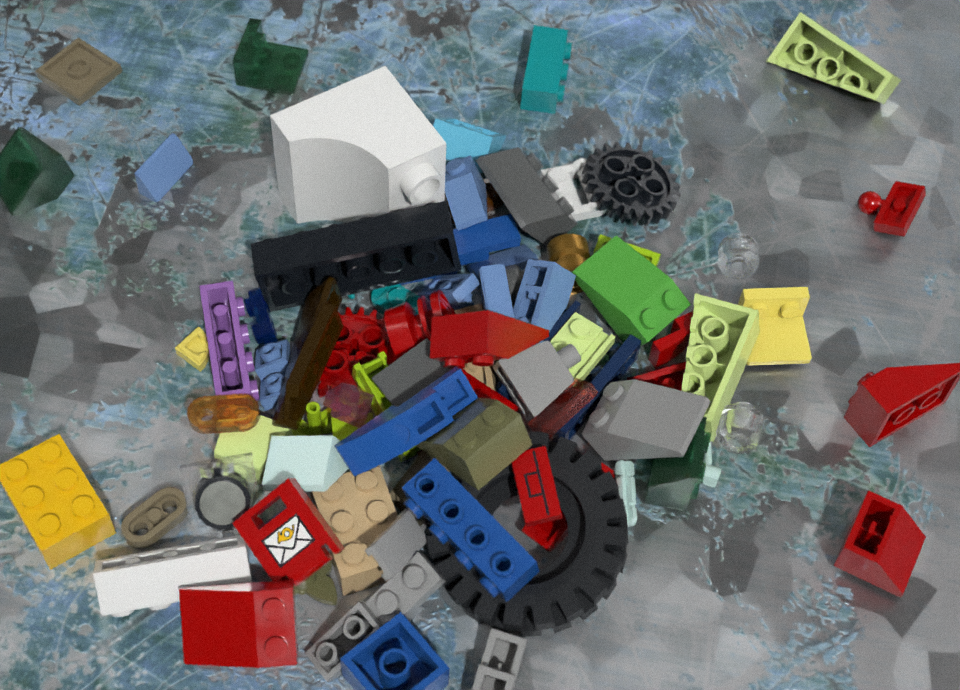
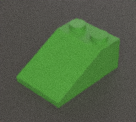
[571,235,691,345]

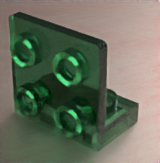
[233,18,309,95]

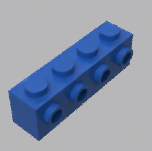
[402,458,540,602]

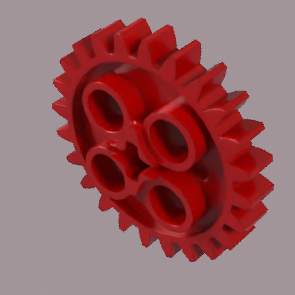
[316,307,397,407]

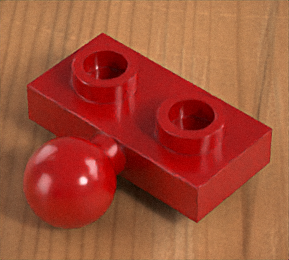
[857,181,926,237]

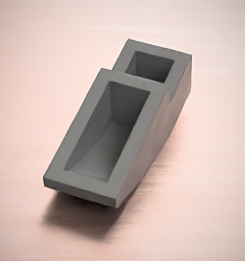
[472,628,528,690]

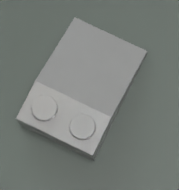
[581,379,711,461]

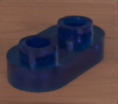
[244,287,279,345]

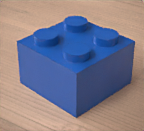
[340,612,450,690]

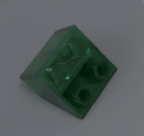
[644,417,711,512]

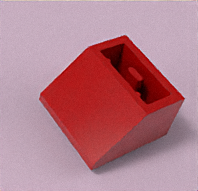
[833,490,926,598]

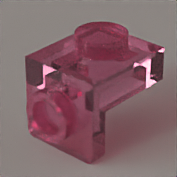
[323,383,374,428]

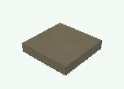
[35,37,122,106]

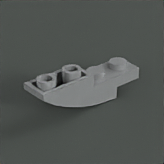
[305,551,446,682]

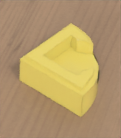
[175,326,210,372]

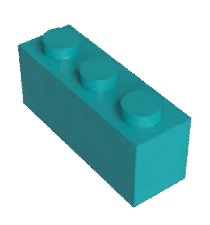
[520,25,572,114]

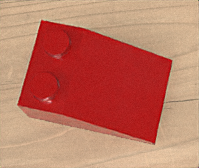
[430,310,549,369]
[844,363,960,448]
[179,579,299,668]

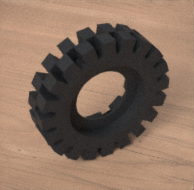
[427,431,628,636]

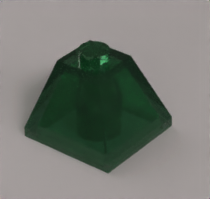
[0,127,74,216]

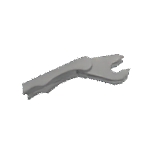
[365,507,427,581]

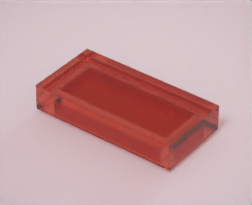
[527,378,598,439]

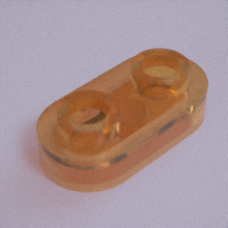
[187,394,260,434]

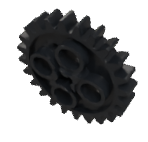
[581,142,681,226]

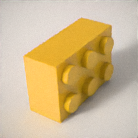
[0,434,116,570]

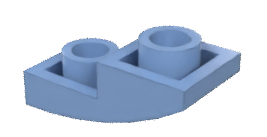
[255,339,291,411]

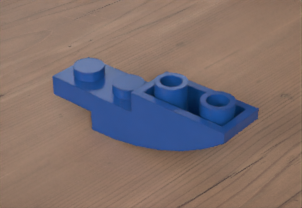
[334,367,478,476]

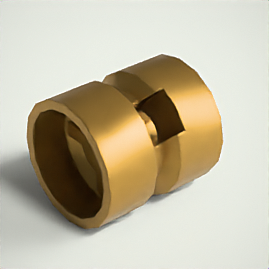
[547,234,590,294]

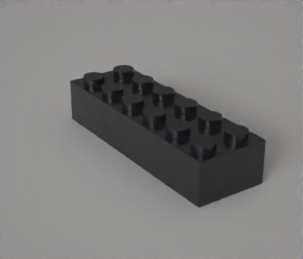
[251,201,462,312]

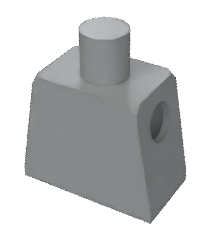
[493,340,581,422]

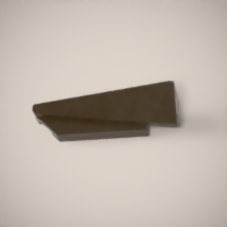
[272,277,343,430]

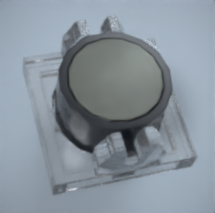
[179,452,264,539]

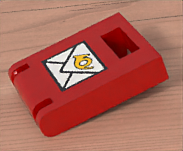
[232,478,344,586]

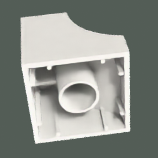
[270,66,446,224]

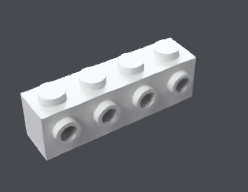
[93,535,252,617]

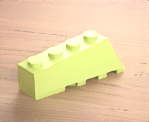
[767,12,901,104]
[681,293,760,442]

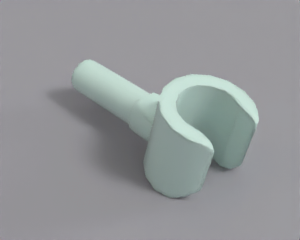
[698,441,722,488]

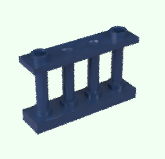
[496,300,642,443]

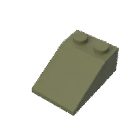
[416,398,532,490]

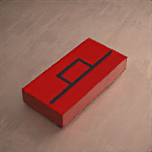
[512,446,563,527]

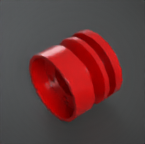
[384,290,456,359]

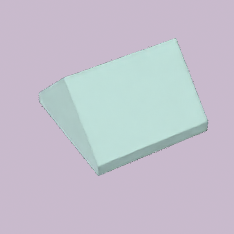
[262,436,348,492]

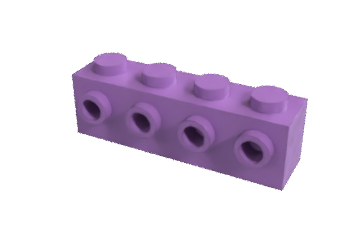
[199,280,260,420]

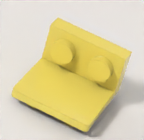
[738,287,812,366]

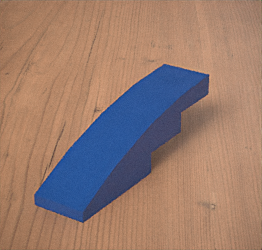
[400,214,521,285]

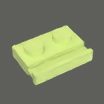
[550,312,616,389]

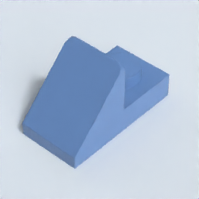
[417,273,480,310]

